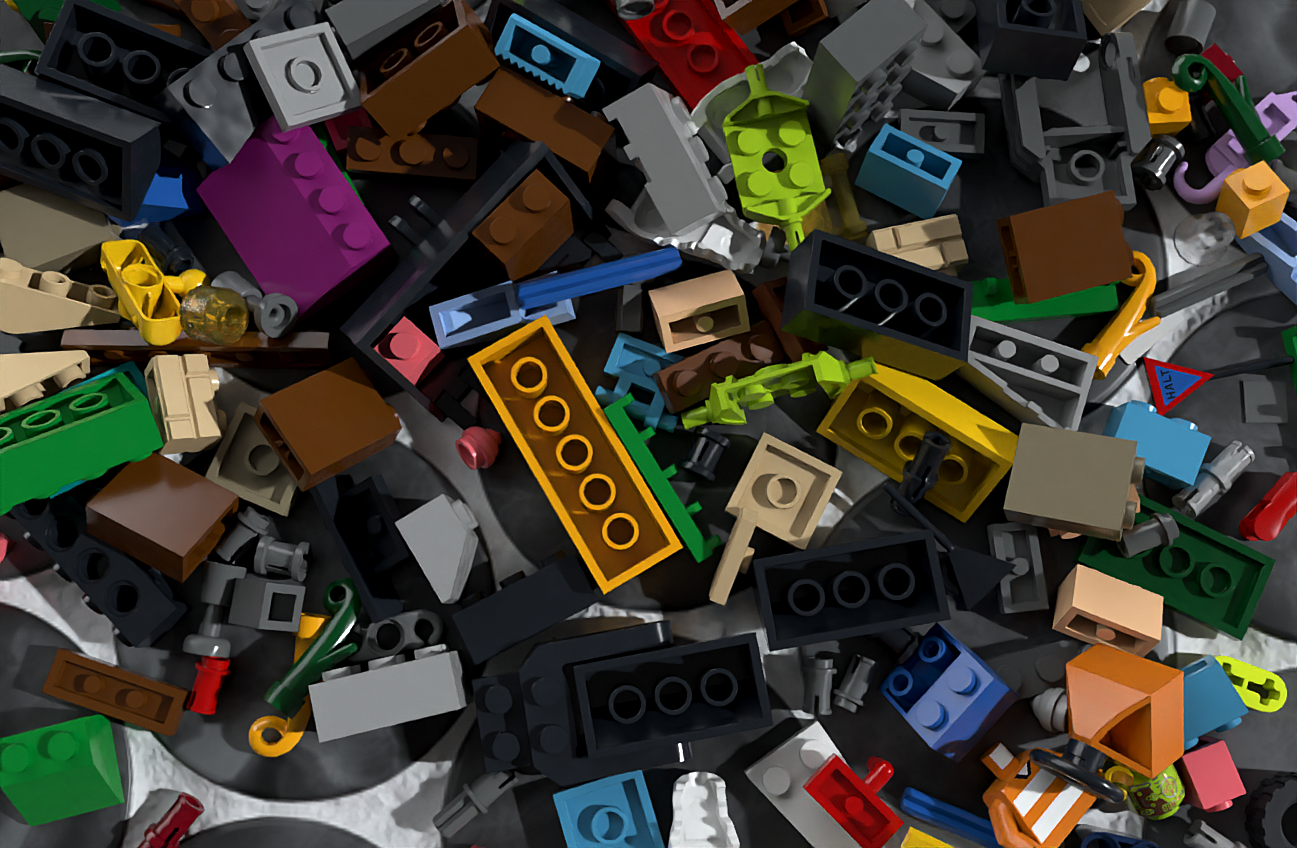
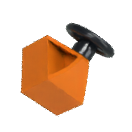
[1029,642,1184,803]

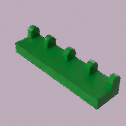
[970,277,1120,324]
[602,393,723,563]

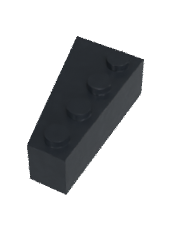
[152,0,325,172]

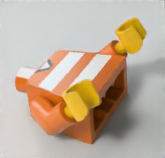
[980,741,1134,848]

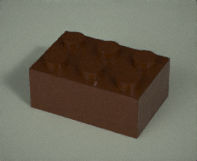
[358,0,500,143]
[474,64,617,201]

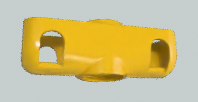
[100,239,211,346]

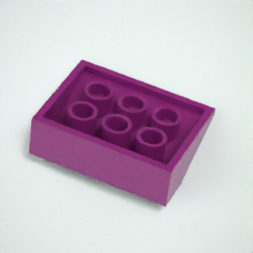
[196,115,400,327]

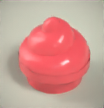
[455,426,502,470]

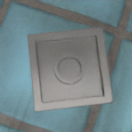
[243,22,363,133]

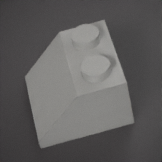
[395,494,479,604]

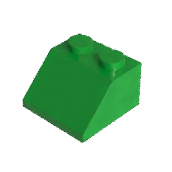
[0,714,125,827]

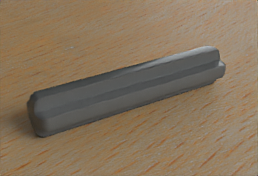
[1147,252,1268,319]

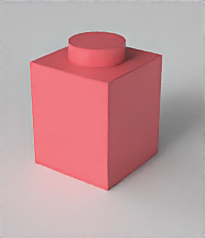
[374,316,445,387]
[1173,735,1246,813]

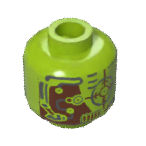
[1115,763,1185,820]

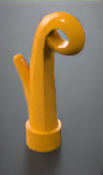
[1081,251,1161,380]
[249,612,332,757]

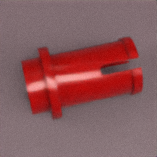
[186,655,232,715]

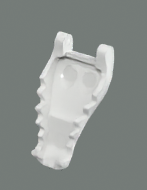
[686,41,813,184]
[605,160,766,275]
[668,772,740,848]

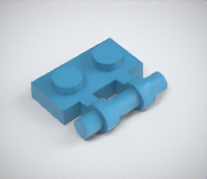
[594,332,685,433]

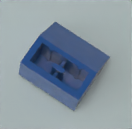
[877,622,1020,763]

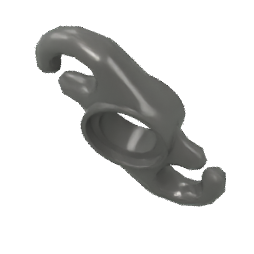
[340,609,444,664]

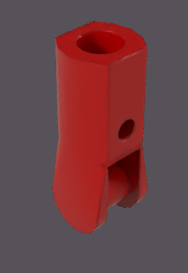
[1239,471,1297,541]

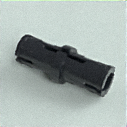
[890,431,952,517]

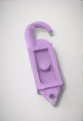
[1173,91,1297,205]

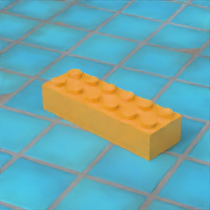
[467,314,683,595]

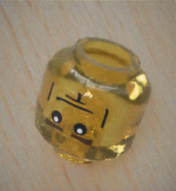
[179,285,249,346]

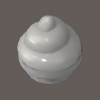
[1029,687,1068,733]

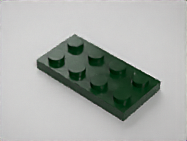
[1072,494,1276,641]

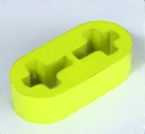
[1212,655,1287,713]

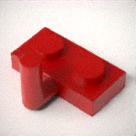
[802,753,904,848]

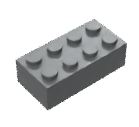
[801,0,928,153]

